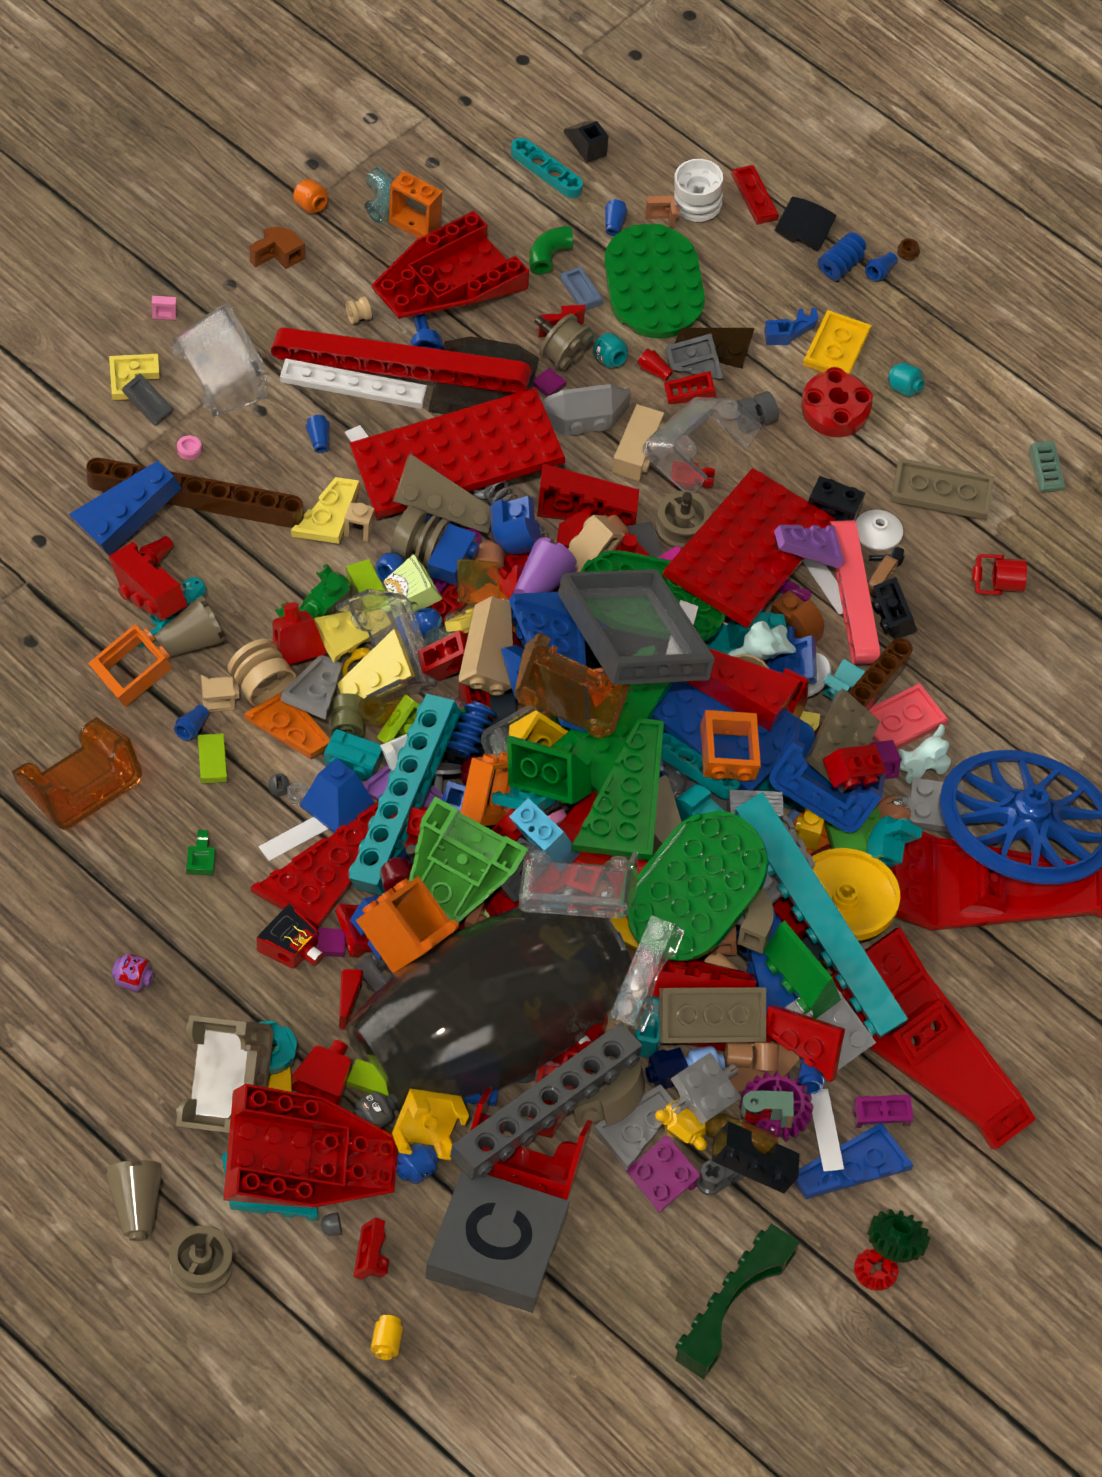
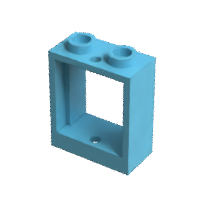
[509,798,580,873]

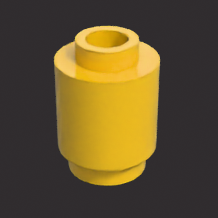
[370,1315,403,1360]

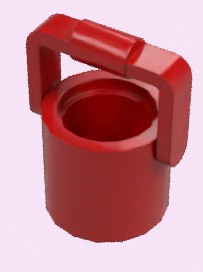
[972,554,1027,595]

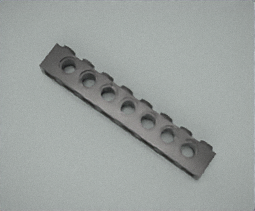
[450,1022,642,1181]

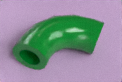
[529,226,573,275]

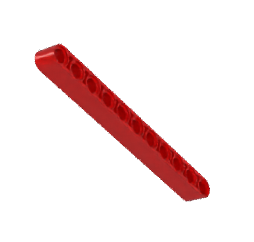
[271,327,532,394]

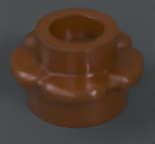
[897,238,920,260]

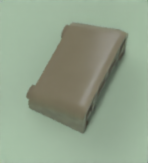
[176,1015,273,1133]

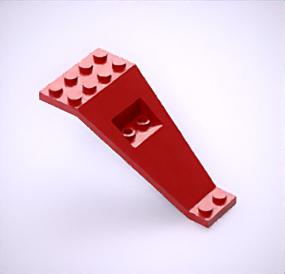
[889,831,1102,931]
[830,927,1036,1150]

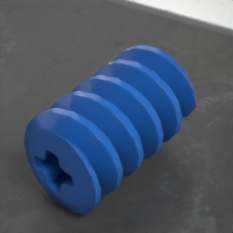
[818,232,866,281]
[447,701,497,758]

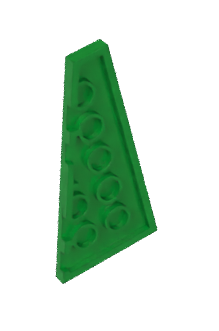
[551,682,673,795]
[571,718,664,860]

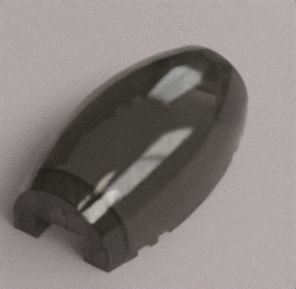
[346,893,638,1113]

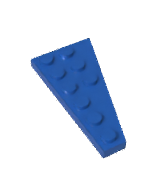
[509,593,590,733]

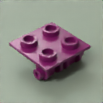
[626,1134,701,1212]

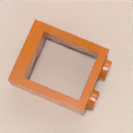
[389,170,443,239]
[88,624,173,707]
[700,710,761,781]
[460,752,511,826]

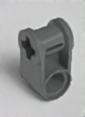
[697,1159,745,1195]

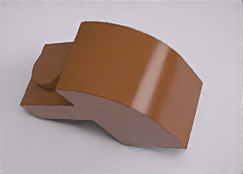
[250,227,305,269]
[771,590,824,642]

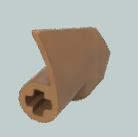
[724,1042,800,1092]

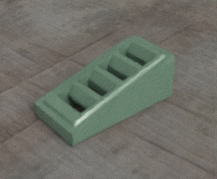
[1028,441,1065,493]

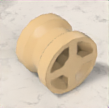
[345,296,372,324]

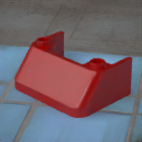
[461,1088,593,1200]

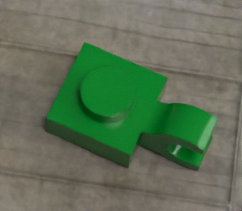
[186,830,215,876]

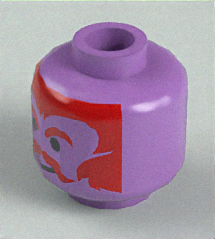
[112,953,154,992]

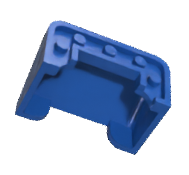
[770,718,886,832]

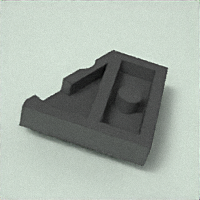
[665,334,723,379]

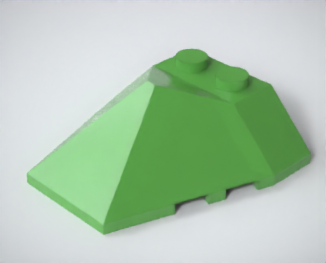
[409,797,529,924]

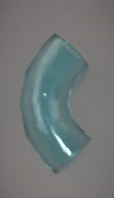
[366,166,394,223]

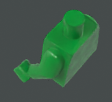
[275,564,351,619]

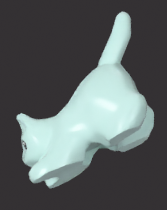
[728,621,796,660]
[898,724,951,784]

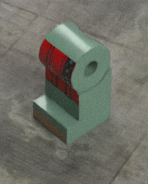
[741,1090,794,1128]

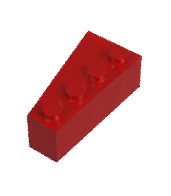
[537,463,639,526]
[684,648,801,732]

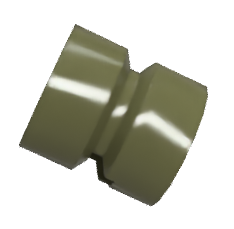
[331,693,365,738]

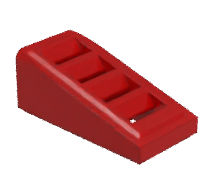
[664,371,717,404]
[339,969,363,1030]

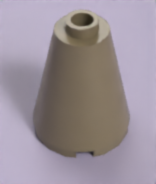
[152,596,226,657]
[106,1160,162,1241]

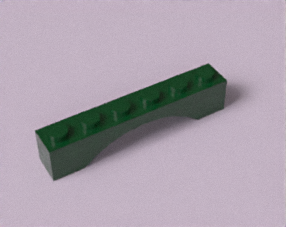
[675,1223,799,1380]

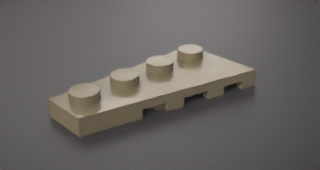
[393,454,491,534]

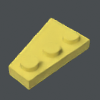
[291,477,360,544]
[314,605,391,663]
[337,629,415,701]

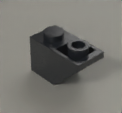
[564,121,609,163]

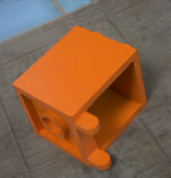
[356,876,459,974]

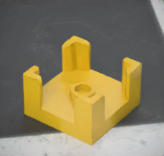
[392,1088,469,1160]

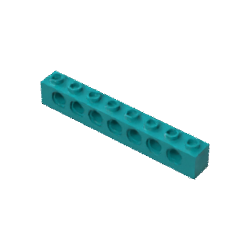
[349,694,461,895]

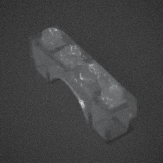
[609,916,685,1032]

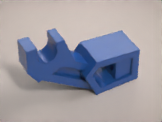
[764,308,818,345]

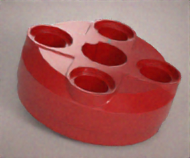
[801,367,873,437]

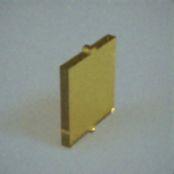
[457,558,499,604]

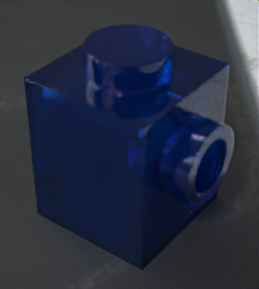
[645,1047,688,1089]

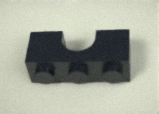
[712,1121,800,1194]

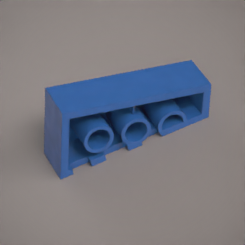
[69,461,182,556]
[737,908,797,1016]

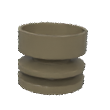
[391,506,451,569]

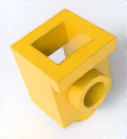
[795,808,825,850]

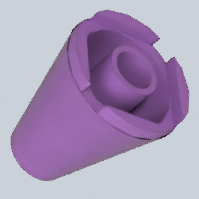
[513,537,578,594]

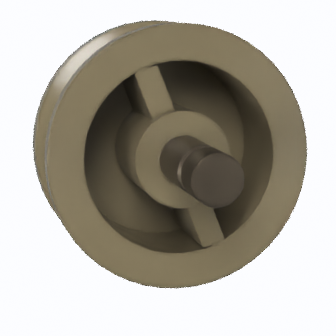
[534,314,595,371]
[655,491,712,550]
[169,1225,232,1295]

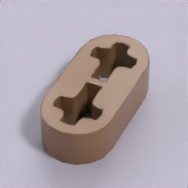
[868,555,898,596]

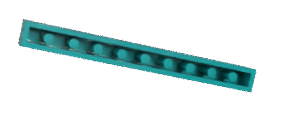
[735,792,908,1039]

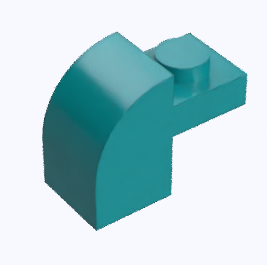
[823,659,865,700]
[675,784,724,822]
[866,816,923,868]

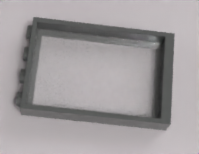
[558,569,715,685]

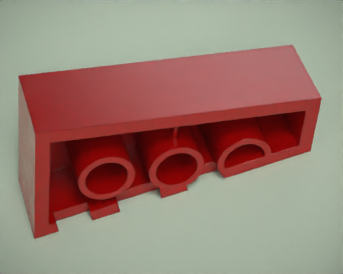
[642,952,757,997]

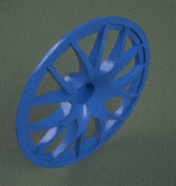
[940,750,1102,885]

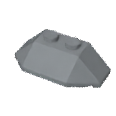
[541,384,631,436]

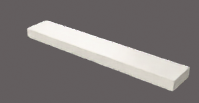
[280,358,427,409]

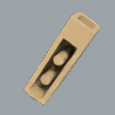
[459,596,513,696]

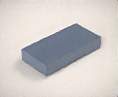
[560,266,603,311]

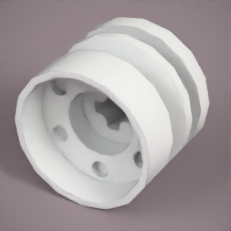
[674,159,723,222]

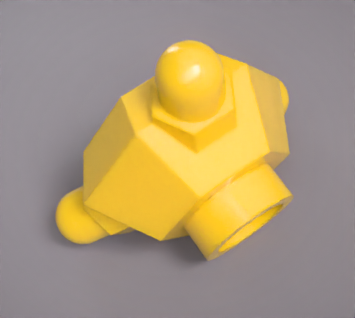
[655,1098,707,1151]

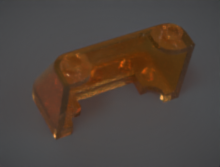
[514,633,630,738]
[12,717,142,830]

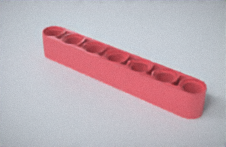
[829,520,880,665]

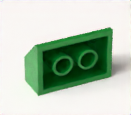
[507,736,591,804]
[764,921,841,1019]

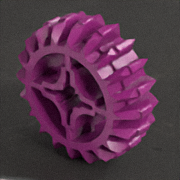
[739,1070,814,1143]

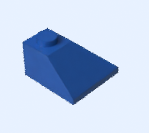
[300,758,374,833]

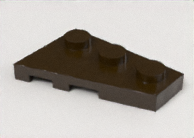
[675,328,755,369]

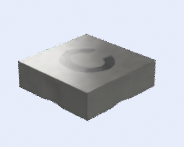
[426,1171,569,1313]

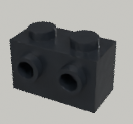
[808,476,866,521]
[872,577,917,639]

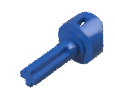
[410,314,444,350]

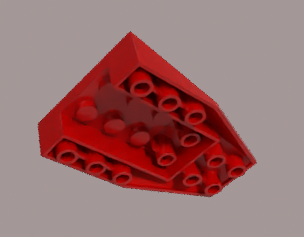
[371,211,529,319]
[223,1084,397,1208]

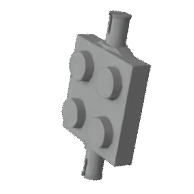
[898,778,976,832]
[671,1052,741,1125]

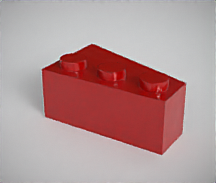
[108,542,187,620]

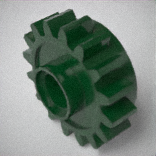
[867,1209,930,1263]

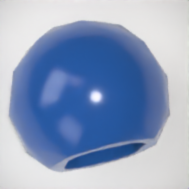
[376,552,405,582]
[410,608,443,638]

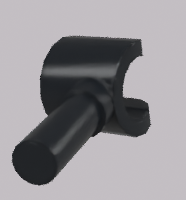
[869,547,905,567]

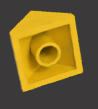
[509,710,569,747]

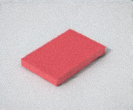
[869,683,949,749]

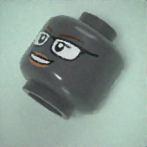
[353,1091,396,1128]

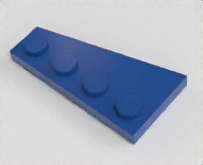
[794,1123,913,1199]

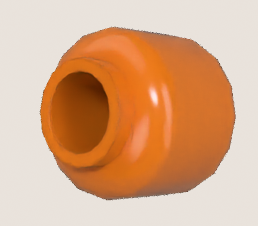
[293,179,328,214]

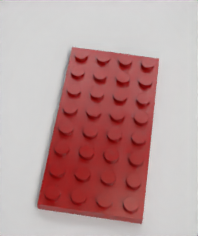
[349,388,566,519]
[662,468,835,629]

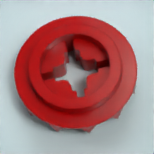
[854,1248,899,1291]

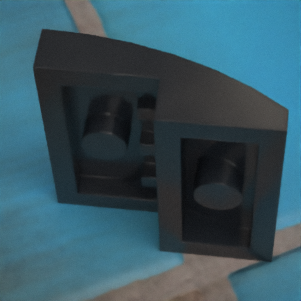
[774,196,837,252]

